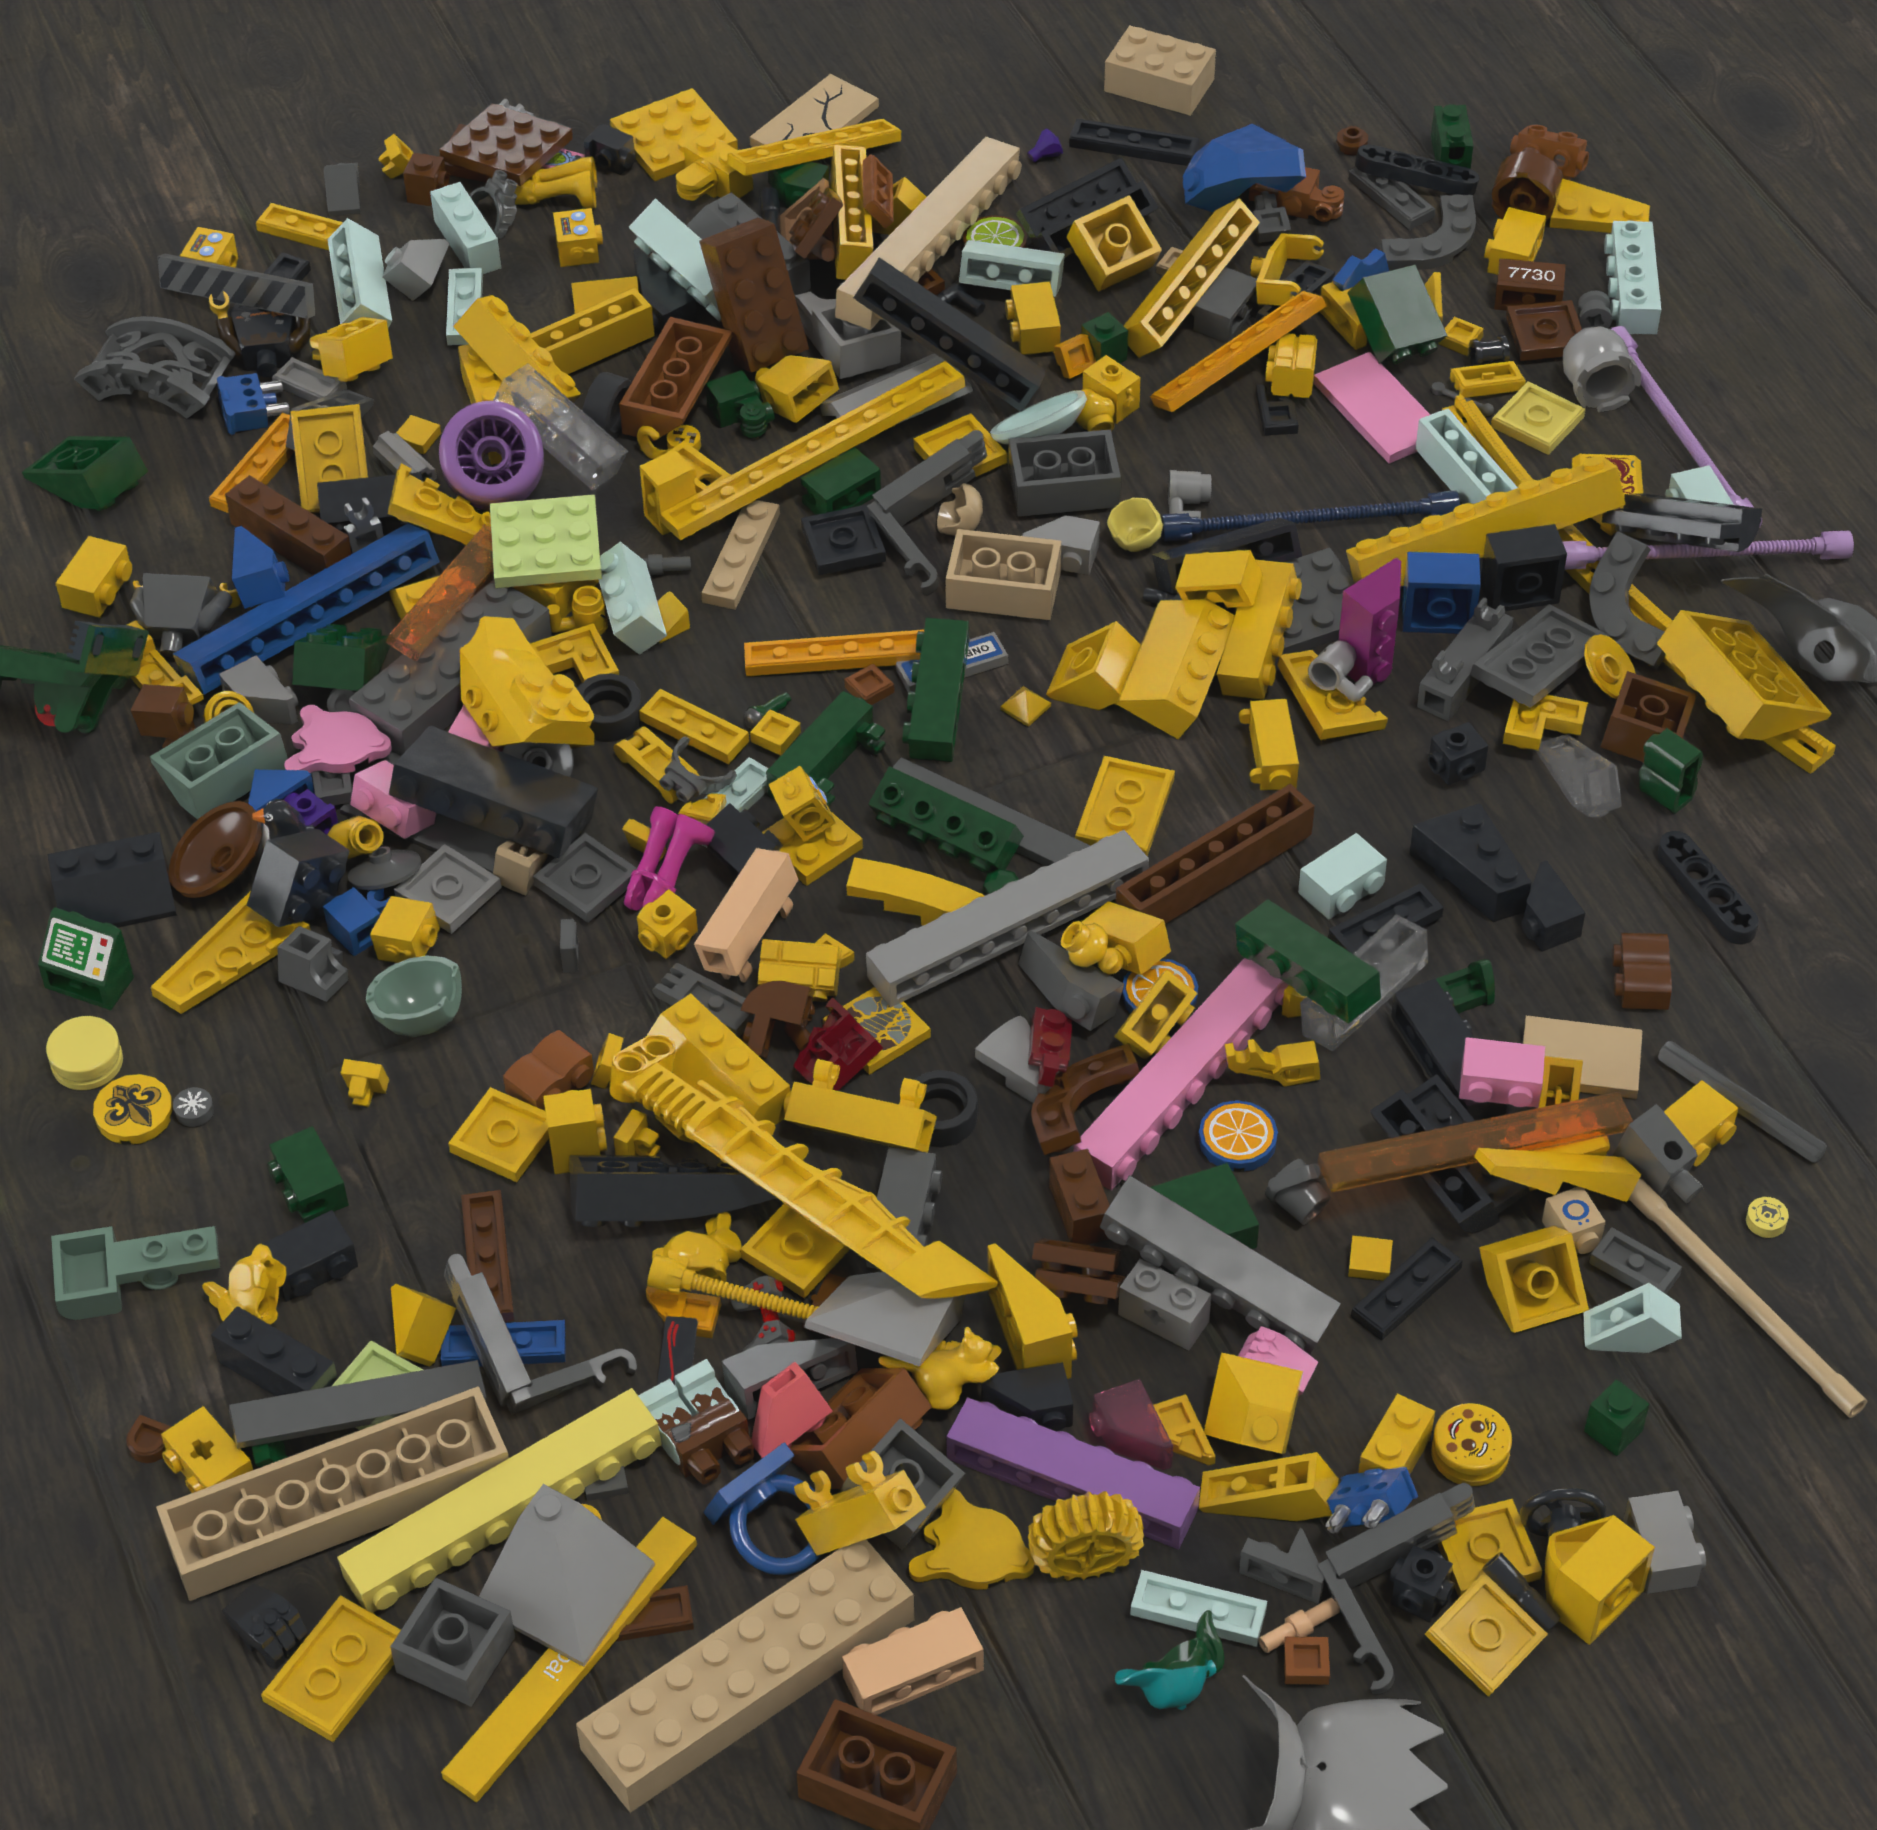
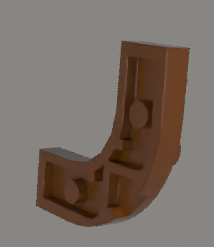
[1031,1043,1140,1155]

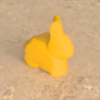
[652,1212,742,1283]
[202,1244,287,1324]

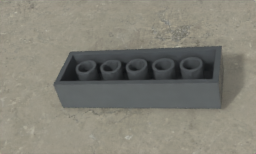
[349,580,552,756]

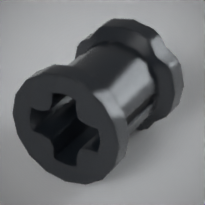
[1469,335,1510,366]

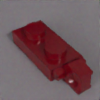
[1028,1007,1073,1087]

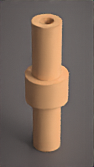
[1258,1598,1340,1653]

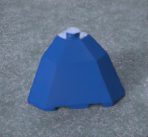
[1183,124,1306,212]

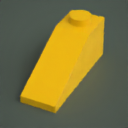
[1199,1452,1339,1521]

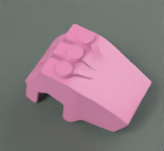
[1238,1326,1318,1396]

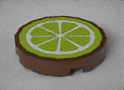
[963,215,1027,248]

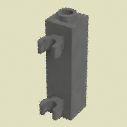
[1417,597,1514,722]

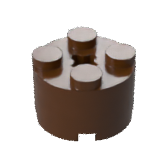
[1491,147,1563,222]

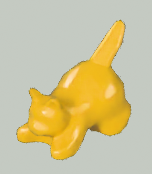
[879,1327,1002,1410]

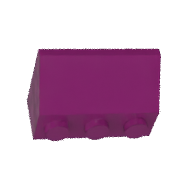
[1338,558,1401,684]

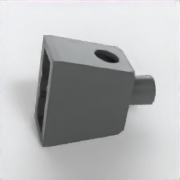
[1613,1104,1703,1203]

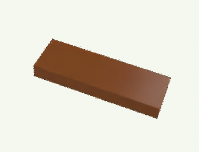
[863,154,894,229]

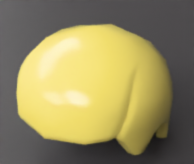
[1107,498,1163,552]

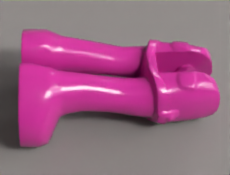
[624,806,715,911]

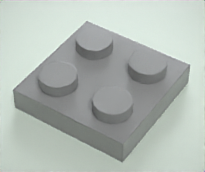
[394,844,502,934]

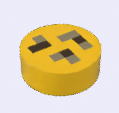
[667,425,701,451]

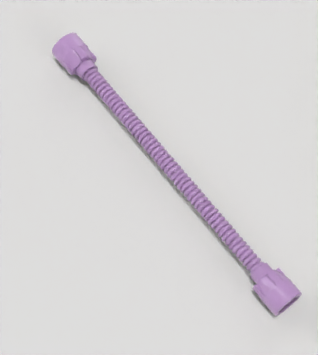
[1611,326,1762,528]
[1562,531,1854,570]

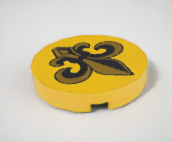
[93,1074,173,1144]

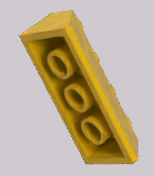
[1116,599,1235,739]
[646,993,790,1125]

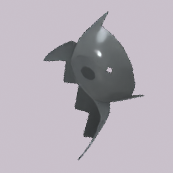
[1721,574,1877,683]

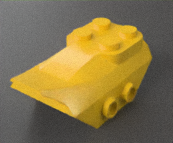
[460,616,594,749]

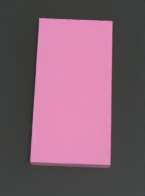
[1313,352,1430,464]

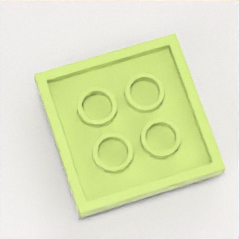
[490,495,602,588]

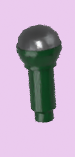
[744,692,791,729]

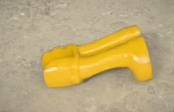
[515,156,597,209]

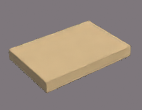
[1523,1015,1642,1099]

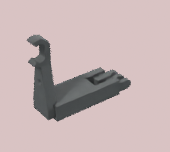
[867,430,987,595]
[444,1254,637,1415]
[1317,1483,1475,1694]

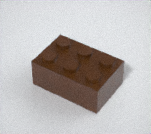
[797,1699,957,1830]

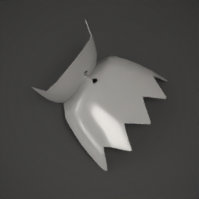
[1242,1675,1448,1830]

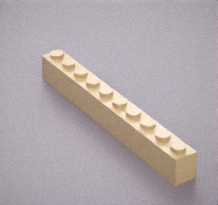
[835,137,1022,330]

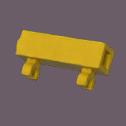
[784,1059,937,1153]
[794,1451,926,1556]

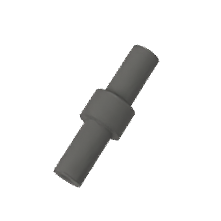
[642,554,691,575]

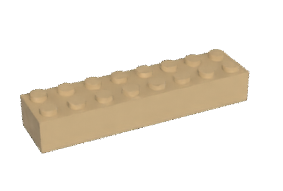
[156,1386,509,1601]
[576,1540,914,1813]

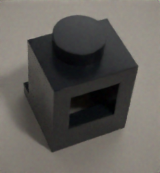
[584,124,636,175]

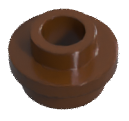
[1336,126,1368,155]

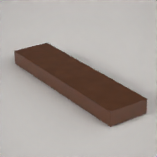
[461,1190,514,1322]

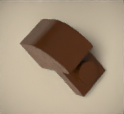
[740,981,815,1058]

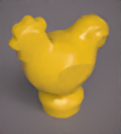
[327,816,384,859]

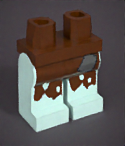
[638,1359,755,1485]

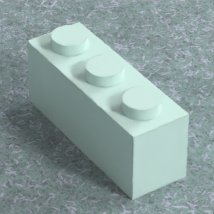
[430,182,501,274]
[959,240,1065,297]
[598,542,667,655]

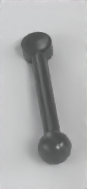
[1431,382,1495,417]

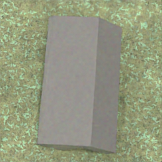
[819,354,973,424]

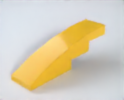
[846,857,985,926]

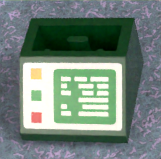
[38,907,134,1010]

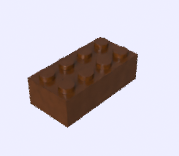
[699,217,809,373]

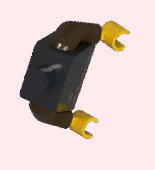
[209,291,310,378]

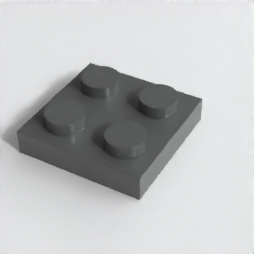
[533,833,637,923]

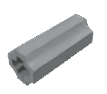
[373,431,437,482]

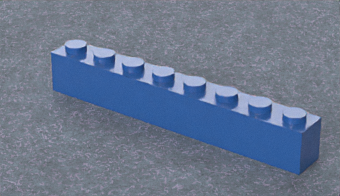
[173,523,440,694]

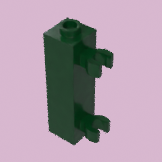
[766,691,886,806]

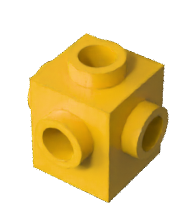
[637,889,698,959]

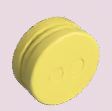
[46,1016,123,1090]

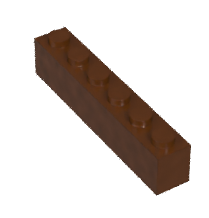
[1116,783,1315,924]

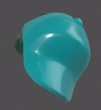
[1115,1610,1225,1710]

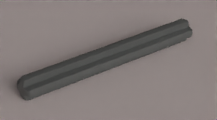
[1658,1041,1827,1163]

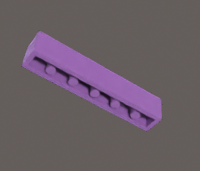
[946,1397,1200,1550]

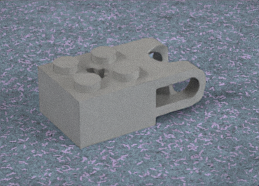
[795,283,901,379]

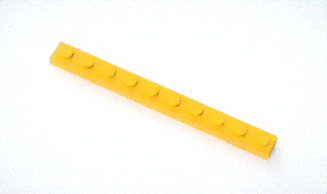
[660,361,966,540]

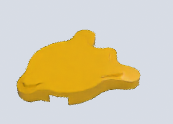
[909,1489,1035,1590]

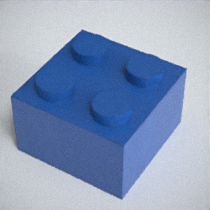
[1402,552,1481,634]

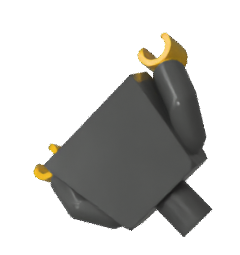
[130,573,241,658]

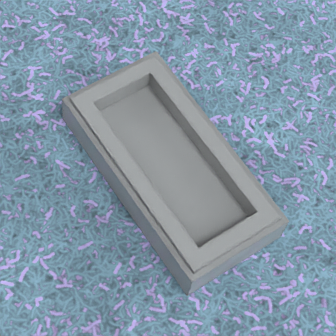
[272,357,347,402]

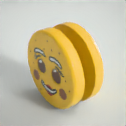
[1431,1403,1512,1486]

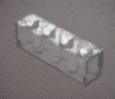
[493,364,628,491]
[1300,914,1428,1051]

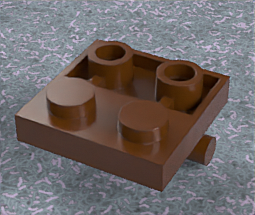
[789,186,844,261]

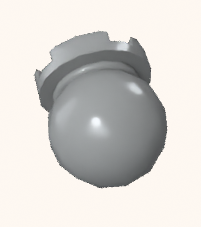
[1562,326,1641,412]

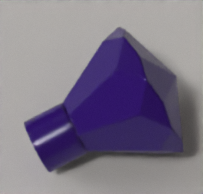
[1027,129,1063,163]

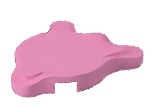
[284,705,392,773]

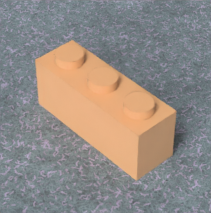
[842,1607,984,1715]

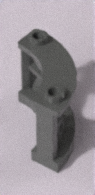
[74,316,235,419]

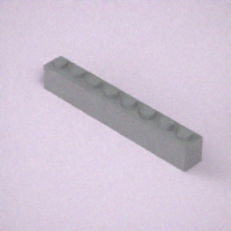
[866,830,1149,1008]

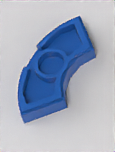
[1333,248,1389,291]

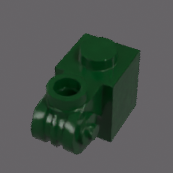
[706,370,775,438]

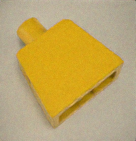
[755,355,839,423]

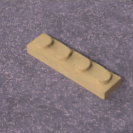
[702,500,780,610]

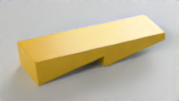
[1474,1148,1642,1202]

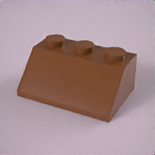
[790,1368,932,1489]

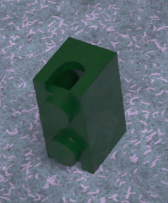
[1431,104,1474,169]
[801,447,881,515]
[267,1126,349,1223]

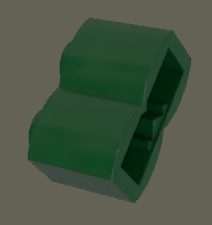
[1638,728,1703,814]

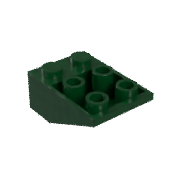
[292,624,392,691]

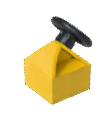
[1520,1488,1655,1645]

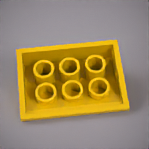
[1657,610,1832,740]

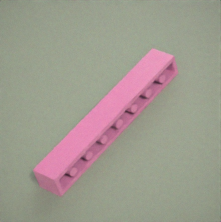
[1073,958,1289,1191]

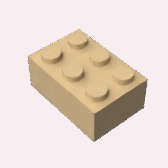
[1104,25,1216,116]
[946,529,1061,620]

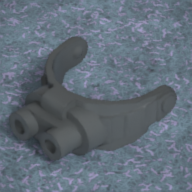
[469,170,518,239]
[659,737,737,803]

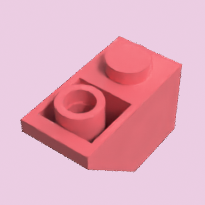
[751,1362,833,1458]

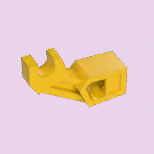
[1225,1039,1320,1087]

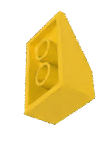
[988,1243,1078,1379]

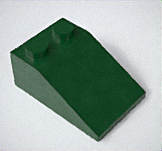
[22,436,148,511]

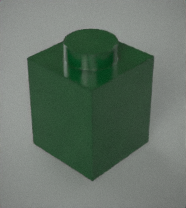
[1081,312,1128,364]
[1584,1379,1649,1456]

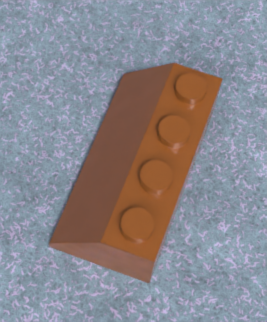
[619,317,733,441]

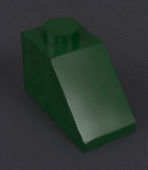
[768,162,830,208]

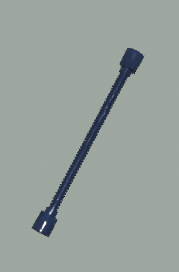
[1161,490,1460,542]

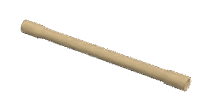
[1629,1179,1867,1418]

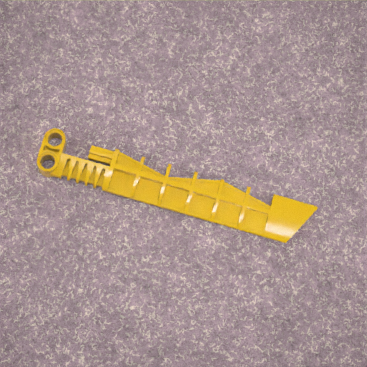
[609,1035,998,1299]

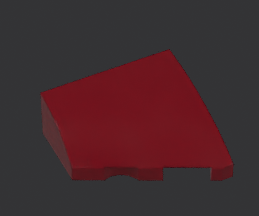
[793,998,883,1091]

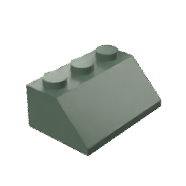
[150,702,288,819]

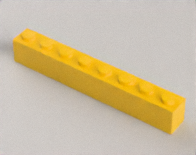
[1346,457,1625,587]

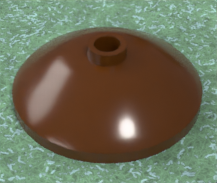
[169,801,262,898]

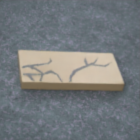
[750,74,879,147]

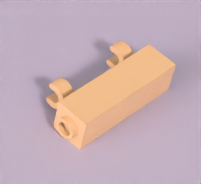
[694,848,798,983]

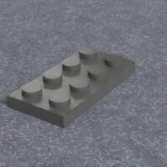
[1470,604,1609,708]

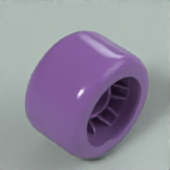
[439,401,544,510]

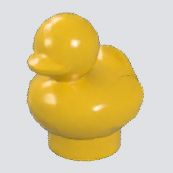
[1076,388,1115,432]
[1061,921,1124,974]

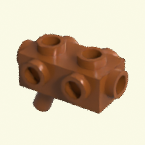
[1510,125,1589,180]

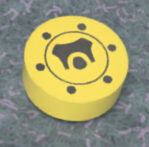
[1746,1197,1789,1238]

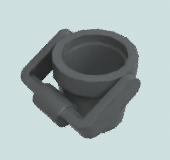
[1265,1159,1333,1225]

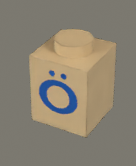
[1542,1186,1606,1254]

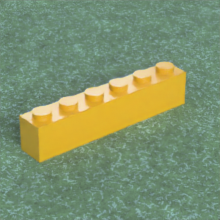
[830,145,873,280]
[1124,198,1260,358]

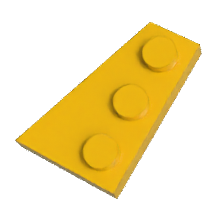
[1550,178,1650,233]
[1277,650,1388,740]

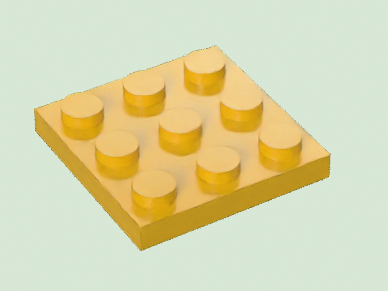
[610,88,738,182]

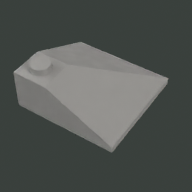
[804,1272,965,1366]
[479,1484,655,1667]

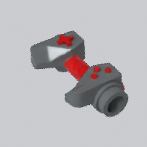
[730,1275,795,1352]

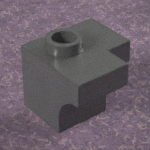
[277,926,348,1002]

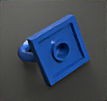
[703,1442,821,1575]

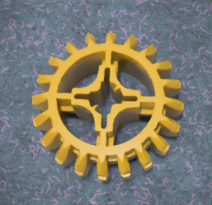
[1028,1491,1144,1580]

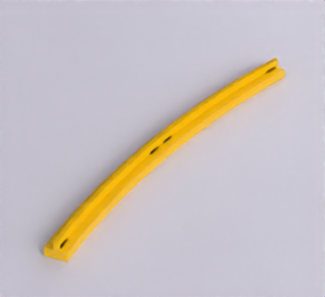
[1442,395,1836,774]

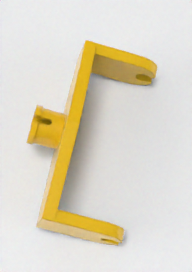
[1251,233,1324,306]

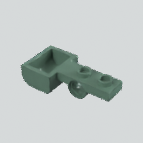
[51,1226,220,1320]

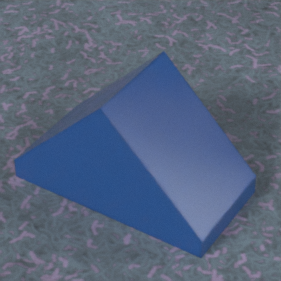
[248,769,315,826]

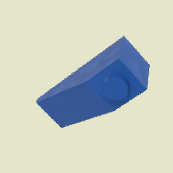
[232,526,289,608]

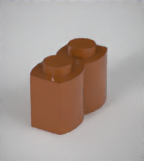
[503,1030,594,1111]

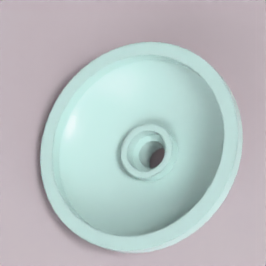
[990,390,1087,445]

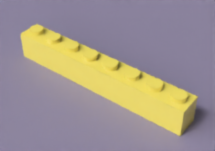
[337,1388,662,1613]

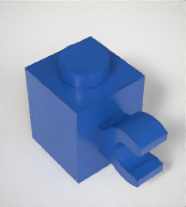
[323,887,390,956]

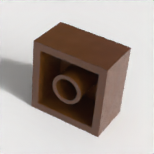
[1600,671,1697,762]

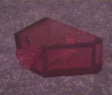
[1089,1379,1173,1470]

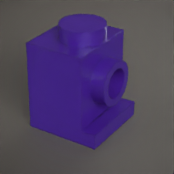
[284,789,338,835]

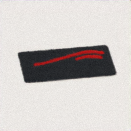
[657,1316,698,1386]

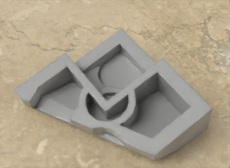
[975,1015,1059,1103]

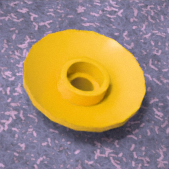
[1584,634,1636,699]

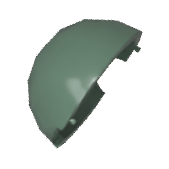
[366,956,462,1037]

